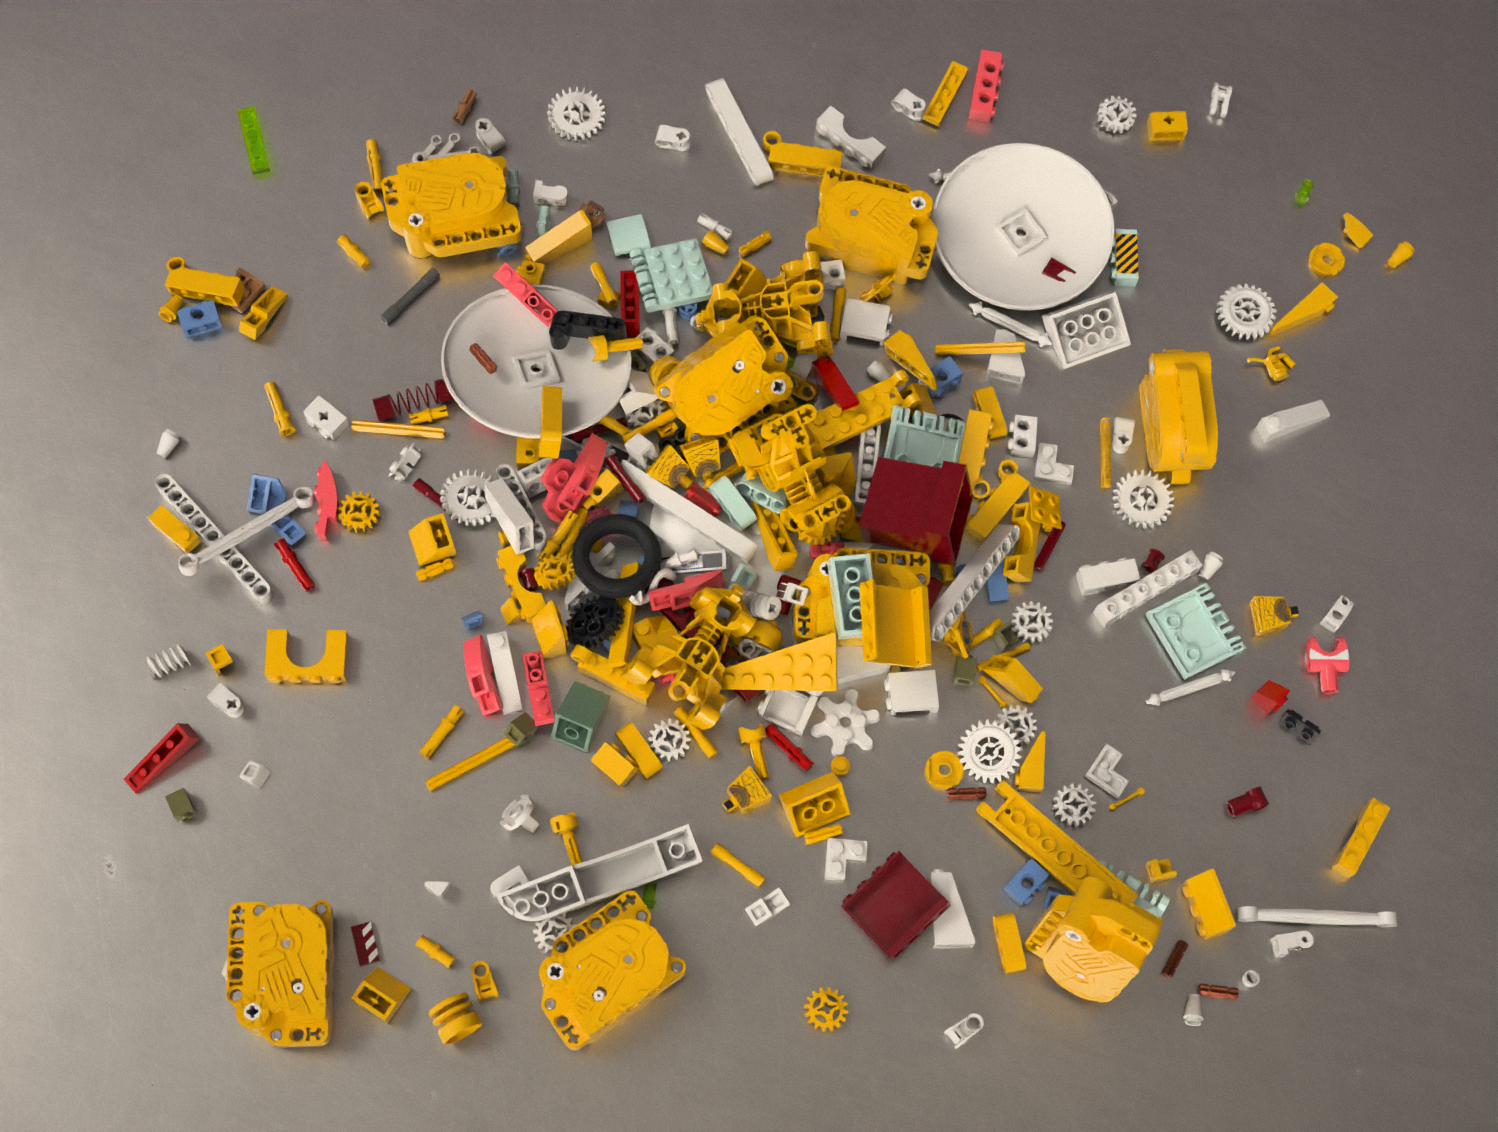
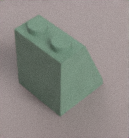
[551,681,611,753]

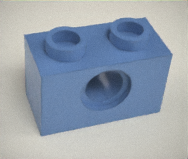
[177,300,223,338]
[918,356,963,399]
[1002,858,1049,907]

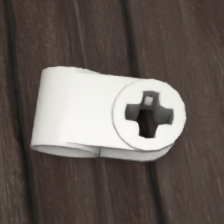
[891,89,926,121]
[475,118,506,154]
[655,125,690,152]
[1112,417,1135,454]
[206,682,245,718]
[944,1013,984,1049]

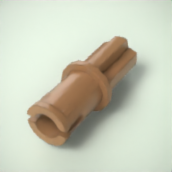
[452,89,477,124]

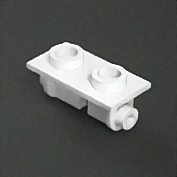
[388,443,422,482]

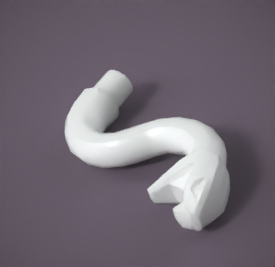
[629,568,677,605]

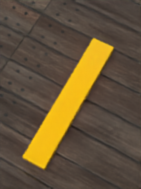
[608,562,641,668]

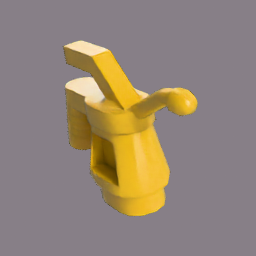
[1246,346,1296,382]

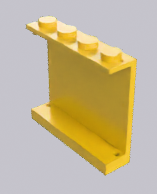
[859,579,932,668]

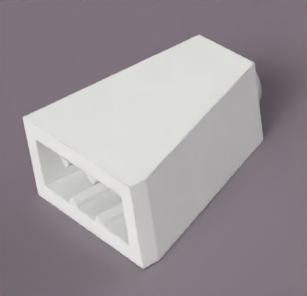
[986,329,1025,384]

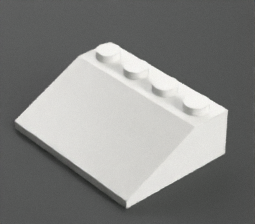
[1042,292,1131,369]

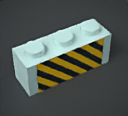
[1110,229,1139,287]

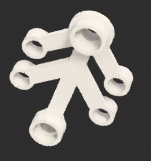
[412,133,482,163]

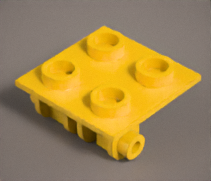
[859,275,896,304]
[1029,486,1062,532]

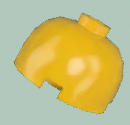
[743,619,783,652]

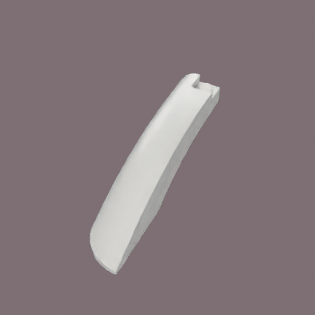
[496,824,703,921]

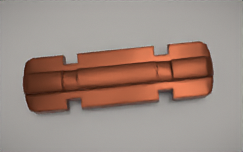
[469,343,497,374]
[947,787,987,800]
[1162,940,1188,978]
[1198,983,1239,999]

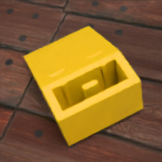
[532,600,569,660]

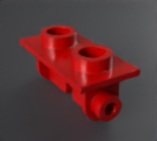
[684,482,722,518]

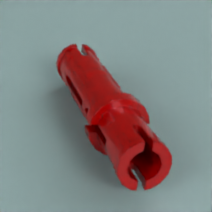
[274,538,315,592]
[765,722,814,772]

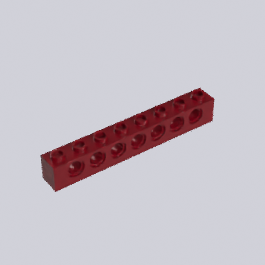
[645,577,766,706]

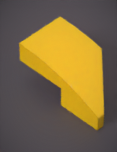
[1343,212,1373,248]

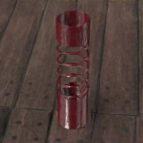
[372,378,454,421]

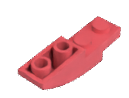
[493,262,558,327]
[557,433,607,511]
[314,461,339,541]
[648,569,725,611]
[464,635,503,716]
[522,651,555,726]

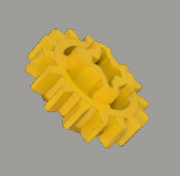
[338,491,380,532]
[534,553,576,591]
[804,987,848,1032]

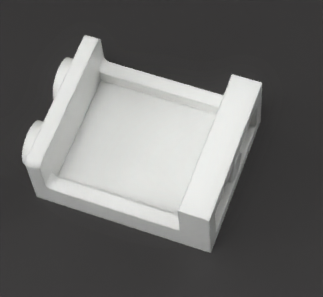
[839,298,893,346]
[884,670,939,715]
[757,690,818,737]

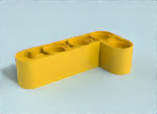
[538,385,562,459]

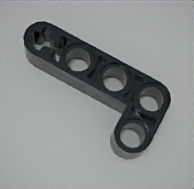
[549,310,627,350]

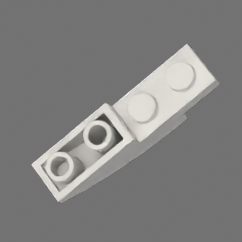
[565,542,616,611]

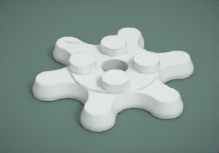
[810,689,881,757]

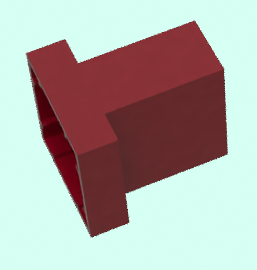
[859,457,973,566]

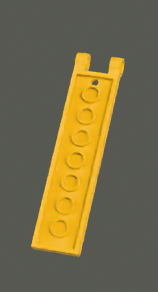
[761,369,923,451]
[975,780,1139,904]

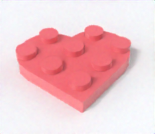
[541,458,589,523]

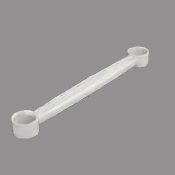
[178,486,314,576]
[1237,906,1398,927]

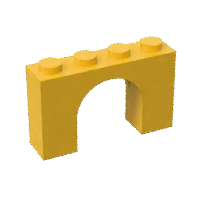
[264,629,349,683]

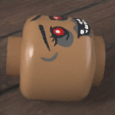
[578,201,606,228]

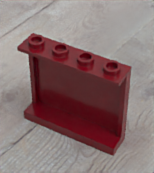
[841,851,951,961]

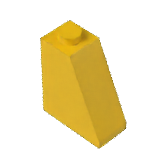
[982,654,1043,703]

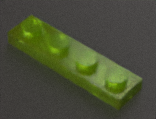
[237,106,271,175]

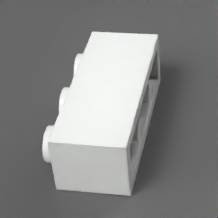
[1076,558,1140,596]

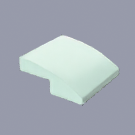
[606,214,651,256]

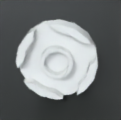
[500,794,539,833]

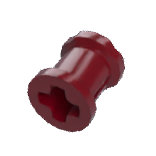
[1141,549,1165,573]
[519,568,541,592]

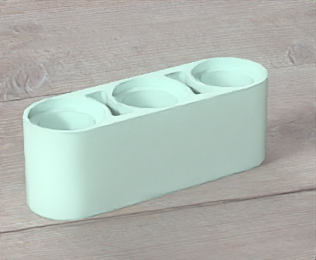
[736,473,790,514]
[708,475,757,531]

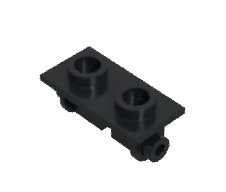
[1278,709,1321,745]

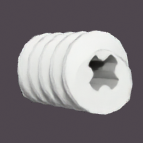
[741,591,781,620]
[145,643,191,680]

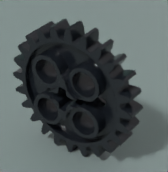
[565,595,625,650]

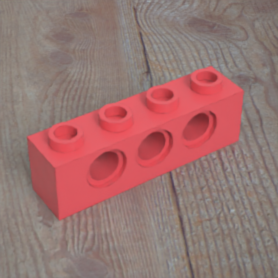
[968,49,1004,123]

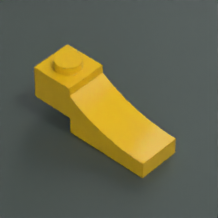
[239,286,288,340]
[148,505,201,554]

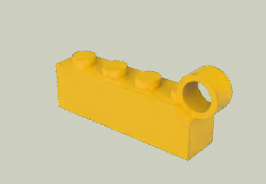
[763,131,843,177]
[165,256,246,307]
[958,410,994,500]
[965,459,1031,544]
[570,645,656,706]

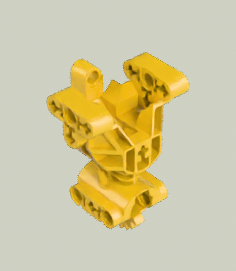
[696,251,834,357]
[729,404,851,545]
[620,583,756,730]

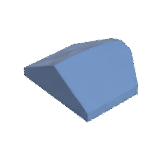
[247,473,287,514]

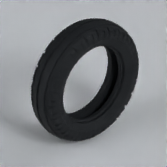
[572,514,662,599]

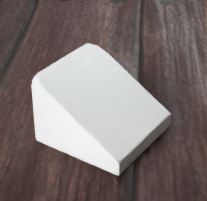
[239,760,270,788]
[425,881,451,899]

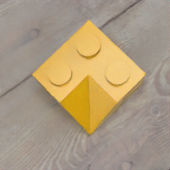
[816,452,856,496]
[632,615,679,649]

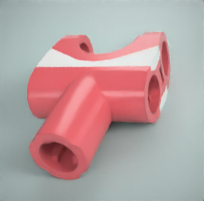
[1306,637,1349,694]

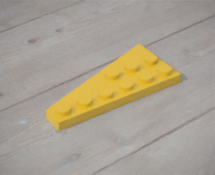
[721,631,838,691]

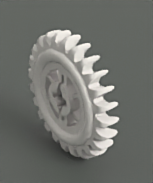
[547,86,606,141]
[1216,284,1277,340]
[440,469,495,526]
[1113,469,1175,529]
[958,719,1023,784]

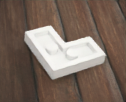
[1034,442,1074,485]
[1084,743,1129,799]
[825,838,867,880]

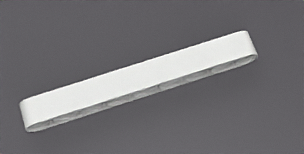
[613,460,758,563]
[155,474,273,604]
[929,523,1020,642]

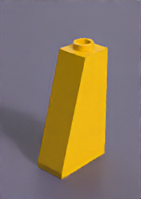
[524,210,592,265]

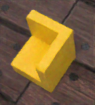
[205,643,233,675]
[1145,859,1178,883]

